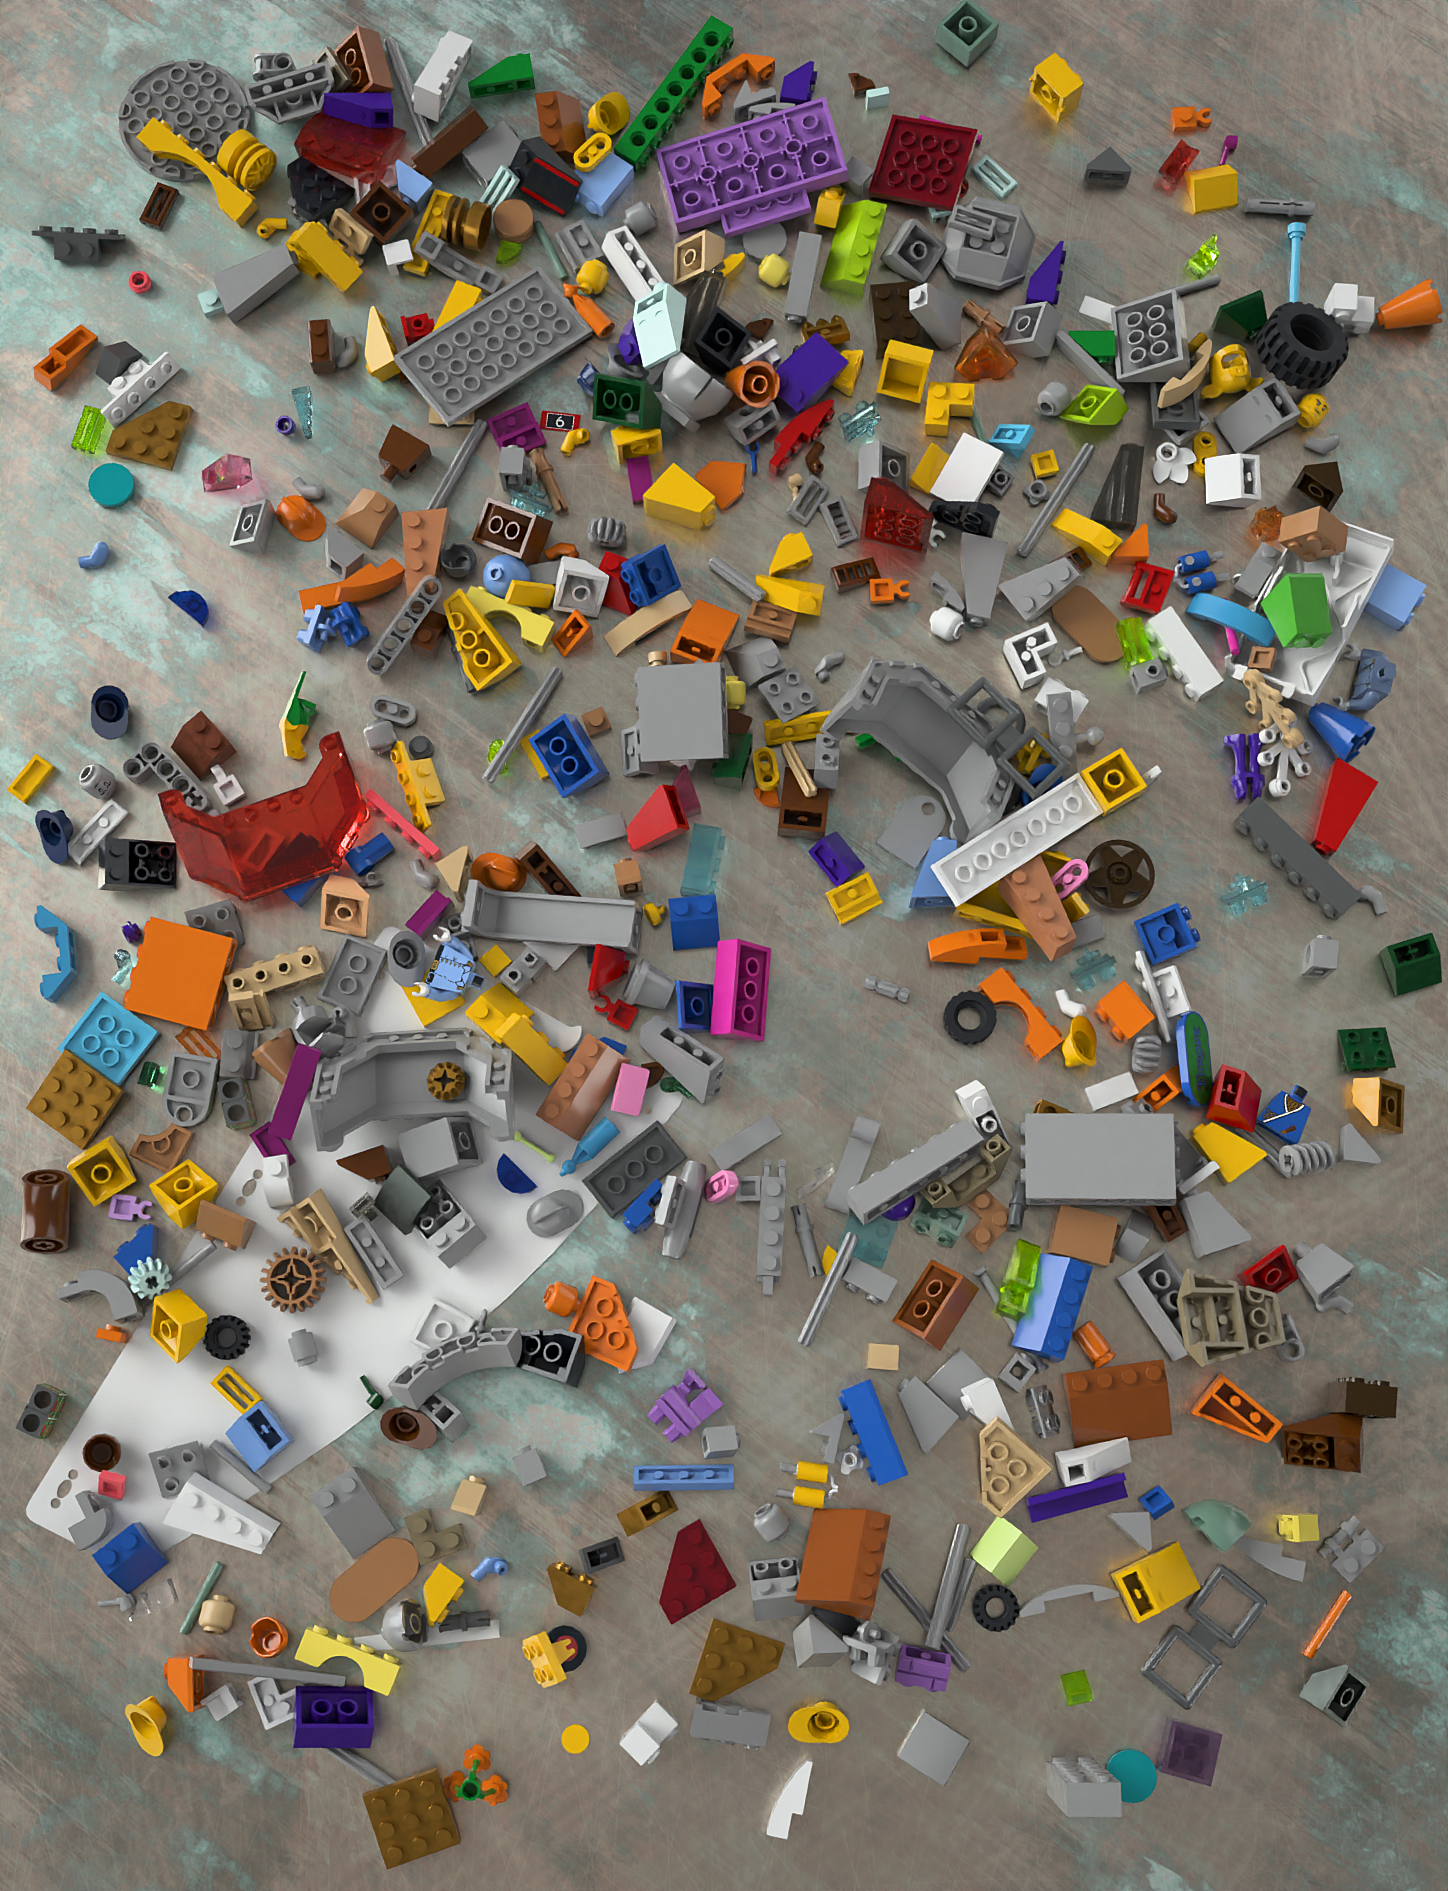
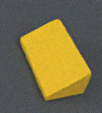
[909,443,950,495]

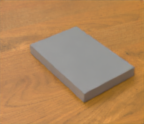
[316,933,388,1017]

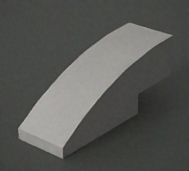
[709,1114,783,1170]
[1233,1536,1306,1582]

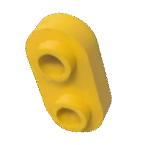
[574,133,612,172]
[1192,431,1217,477]
[752,747,779,791]

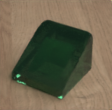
[137,1062,161,1089]

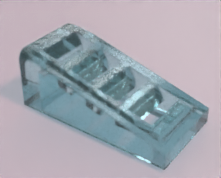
[291,385,313,439]

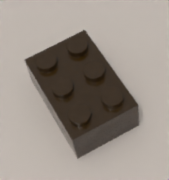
[869,281,922,359]
[1326,1377,1398,1419]

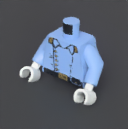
[412,926,485,1002]

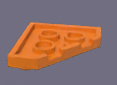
[568,1275,640,1373]

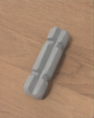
[864,974,911,1003]

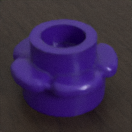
[121,921,142,944]

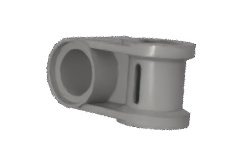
[253,52,296,82]
[1275,1313,1305,1363]

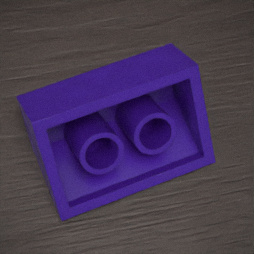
[293,1686,374,1748]

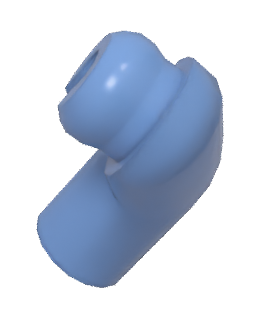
[78,542,109,568]
[471,1557,508,1582]

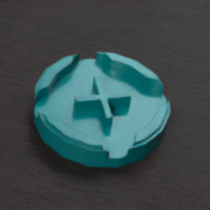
[88,463,135,508]
[1106,1749,1157,1803]

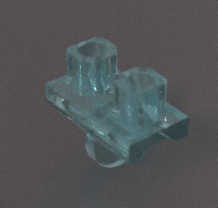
[838,400,881,442]
[508,482,553,518]
[1220,873,1269,915]
[1069,947,1117,990]

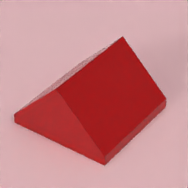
[1237,1244,1299,1294]

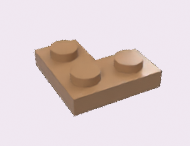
[965,1189,1009,1254]

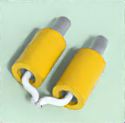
[776,1460,838,1509]

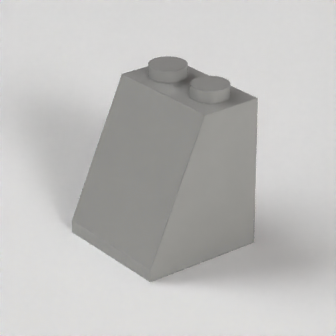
[398,1117,483,1181]
[1176,1189,1252,1259]

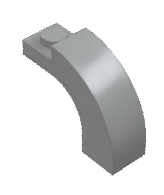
[56,1270,145,1324]

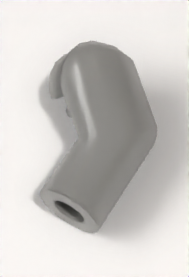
[1304,434,1340,454]
[292,477,326,500]
[410,859,440,889]
[1357,885,1388,915]
[1316,1292,1354,1314]

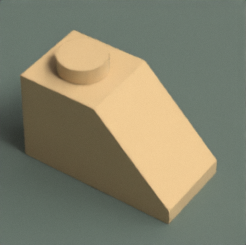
[451,1475,489,1516]

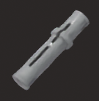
[1245,197,1315,217]
[791,1203,825,1278]

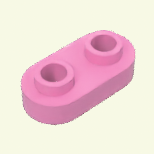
[1051,859,1089,900]
[704,1170,739,1203]

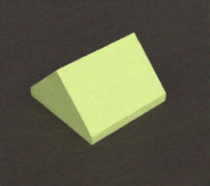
[968,1516,1039,1587]

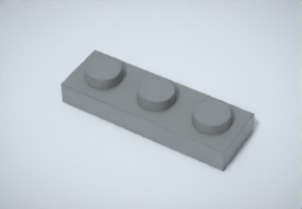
[344,1215,405,1290]

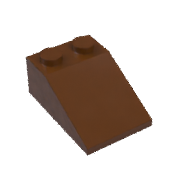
[472,497,553,564]

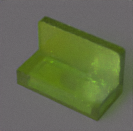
[1115,617,1153,668]

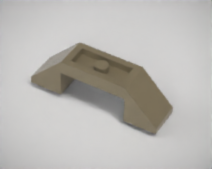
[920,1134,1012,1208]

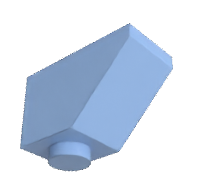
[395,159,434,214]

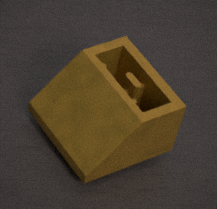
[547,1561,597,1617]

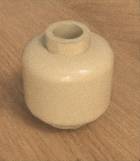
[199,1595,235,1635]

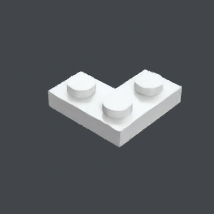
[247,1677,306,1730]

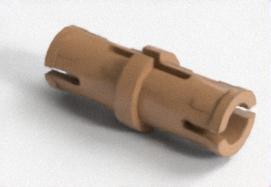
[962,299,1006,337]

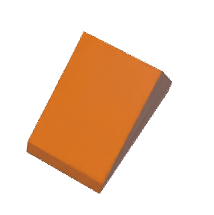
[1109,523,1149,565]
[551,609,593,657]

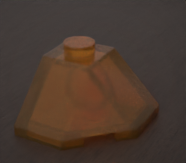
[954,324,1018,382]

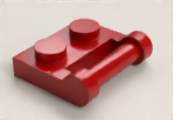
[1120,561,1175,615]

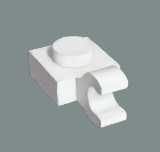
[210,764,246,807]

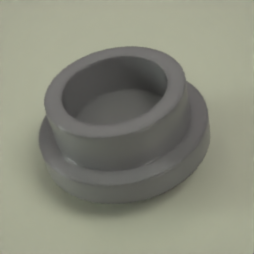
[409,736,432,759]

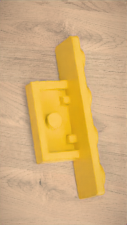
[391,741,445,834]

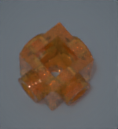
[1250,506,1285,545]

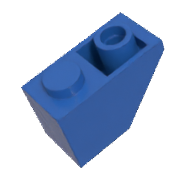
[113,1223,159,1276]

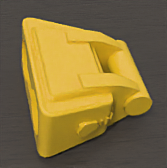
[832,350,864,397]

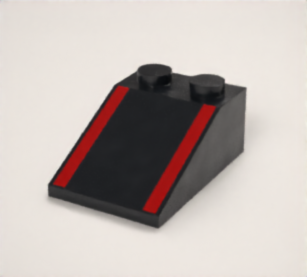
[509,136,583,217]

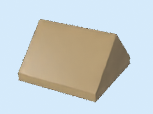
[435,846,474,903]

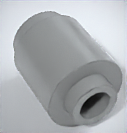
[288,1329,318,1367]

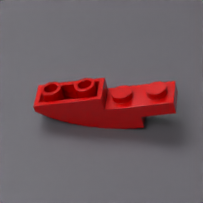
[769,399,835,476]

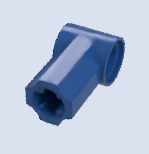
[344,832,395,877]

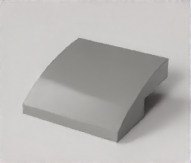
[926,1348,998,1422]
[898,1711,971,1787]

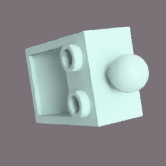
[633,282,687,370]

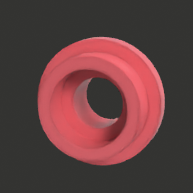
[128,271,151,294]

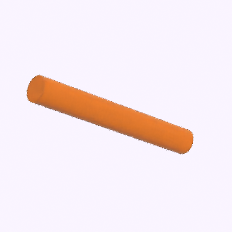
[1303,1590,1352,1660]

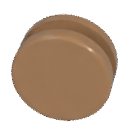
[493,199,535,245]

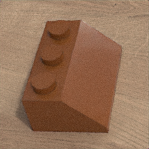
[334,26,394,93]
[535,91,586,164]
[892,1259,979,1351]

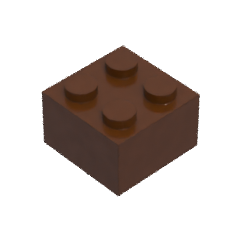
[350,180,414,249]

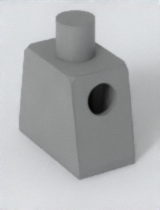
[1293,1242,1354,1304]

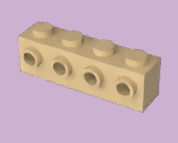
[224,945,327,997]

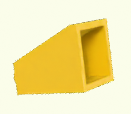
[643,462,716,531]

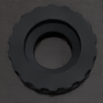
[943,990,997,1045]

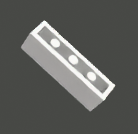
[601,226,664,301]
[1144,606,1224,702]

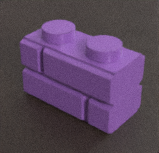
[895,1644,951,1692]

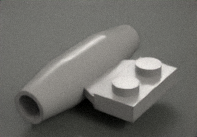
[655,1160,706,1260]

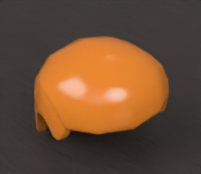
[249,1617,288,1659]

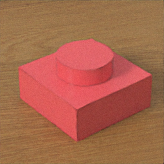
[98,1470,126,1500]

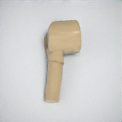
[788,473,803,507]

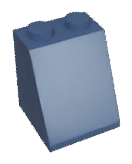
[908,836,957,908]

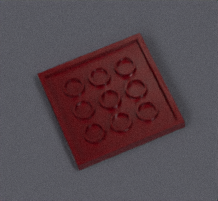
[868,114,978,211]

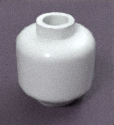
[929,607,965,641]

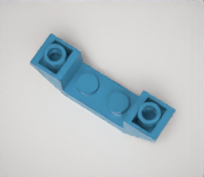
[34,905,77,1003]

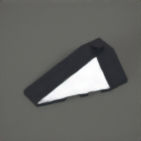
[516,1328,585,1388]

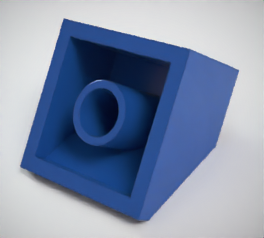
[668,894,720,951]
[92,1522,169,1595]

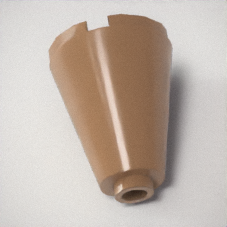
[251,1028,314,1092]

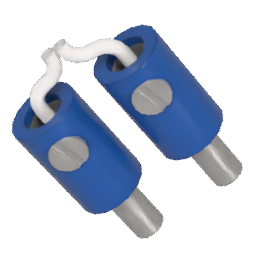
[1173,550,1230,595]

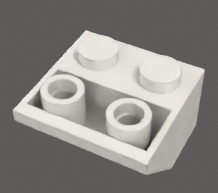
[1205,453,1261,508]

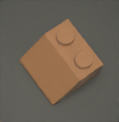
[195,1200,257,1251]

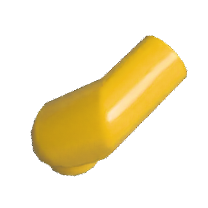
[257,218,288,238]

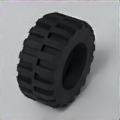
[1256,301,1349,390]

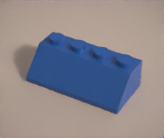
[1011,1253,1093,1363]
[838,1379,908,1486]

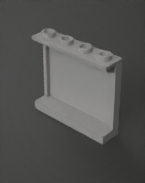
[634,662,729,762]

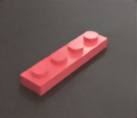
[364,788,442,861]

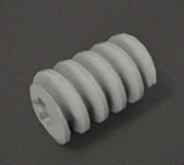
[1279,1140,1335,1176]

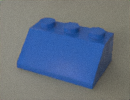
[528,713,610,798]

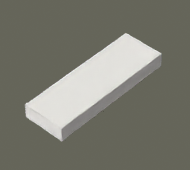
[68,798,130,866]

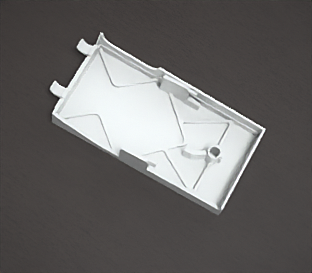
[1225,522,1394,706]

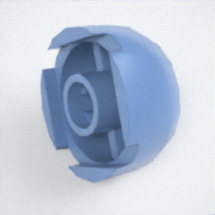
[483,554,530,598]

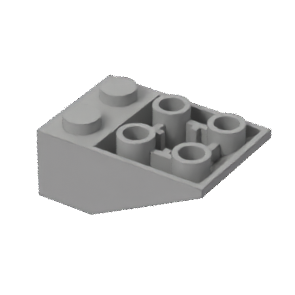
[1213,378,1301,454]
[415,1179,487,1269]

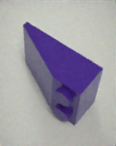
[775,332,850,414]

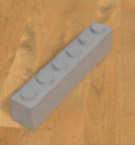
[847,1118,984,1225]

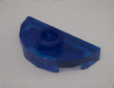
[168,590,209,628]
[497,1153,538,1194]

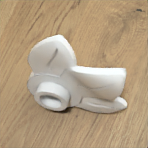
[1152,442,1197,484]

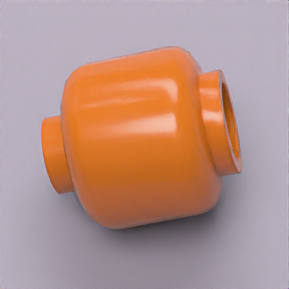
[543,1281,581,1317]

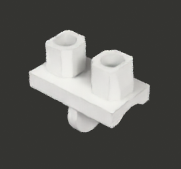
[740,339,781,368]

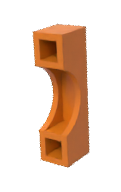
[977,967,1063,1062]

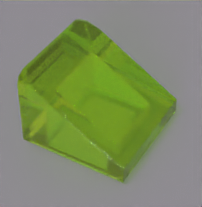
[1060,1670,1092,1706]

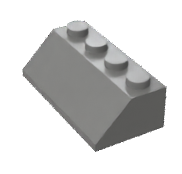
[1117,1247,1189,1362]

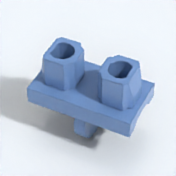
[296,605,337,653]

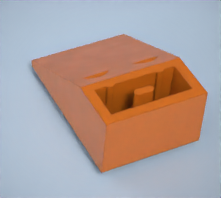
[670,599,740,664]

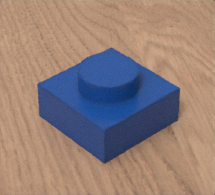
[1139,1485,1175,1520]

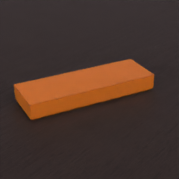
[299,581,372,614]

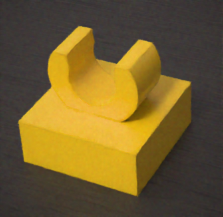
[1061,892,1090,923]

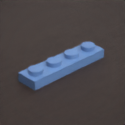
[634,1464,734,1491]

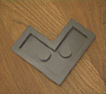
[404,1508,469,1566]

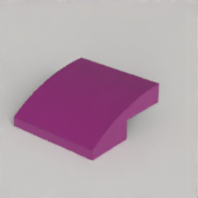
[486,402,547,452]

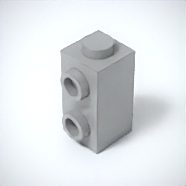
[842,1257,898,1305]

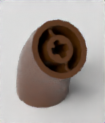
[20,1169,70,1254]

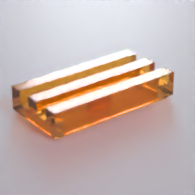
[175,1026,221,1059]

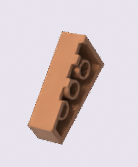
[401,508,451,609]
[997,855,1077,962]

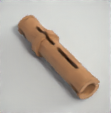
[529,447,569,515]

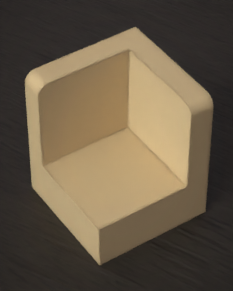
[867,1343,899,1371]

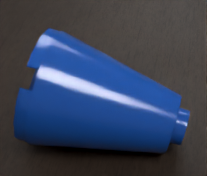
[1308,702,1376,763]

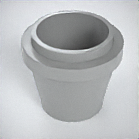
[622,959,676,1010]

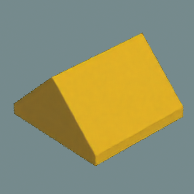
[1184,164,1238,214]

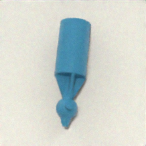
[559,1117,620,1177]

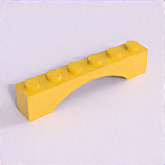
[136,117,258,228]

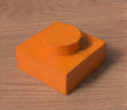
[95,1325,128,1343]

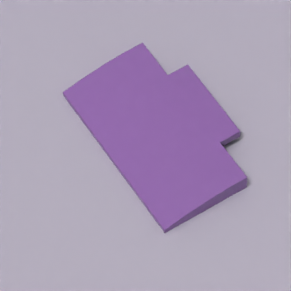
[656,97,849,239]

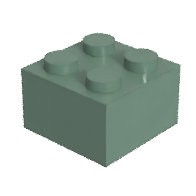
[935,0,999,67]

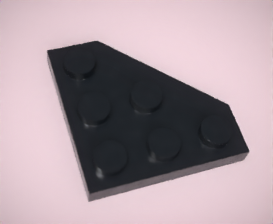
[287,156,355,223]
[928,501,1000,539]

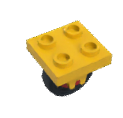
[522,1625,587,1688]

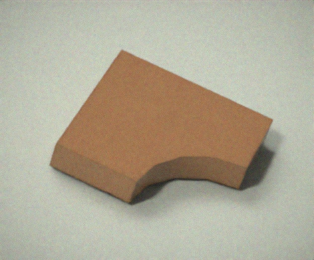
[129,1123,196,1173]

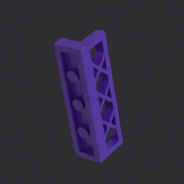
[1024,1472,1128,1523]

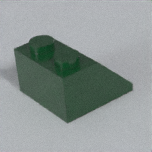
[710,733,753,791]

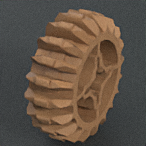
[260,1247,327,1314]

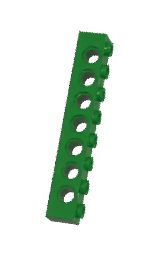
[613,15,734,173]

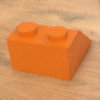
[1095,980,1155,1043]

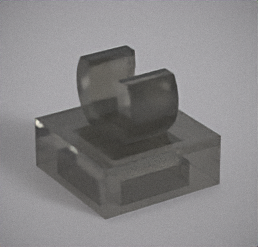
[349,1192,378,1222]

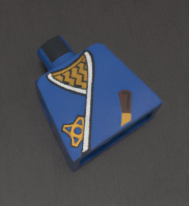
[1255,1085,1311,1145]

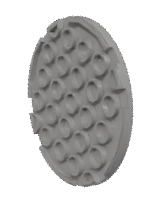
[118,59,251,182]

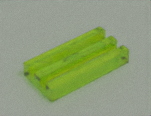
[71,405,106,454]

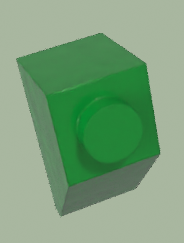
[1068,330,1115,368]

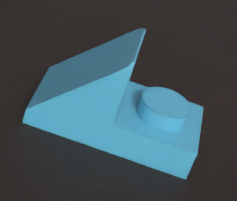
[989,424,1035,459]

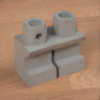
[499,946,549,999]

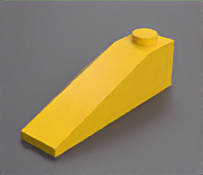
[442,588,522,691]

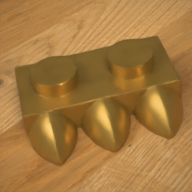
[801,315,850,344]

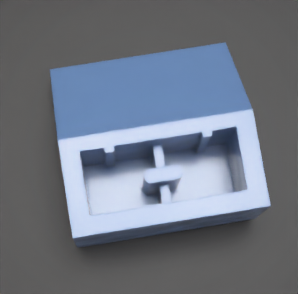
[225,1401,295,1473]

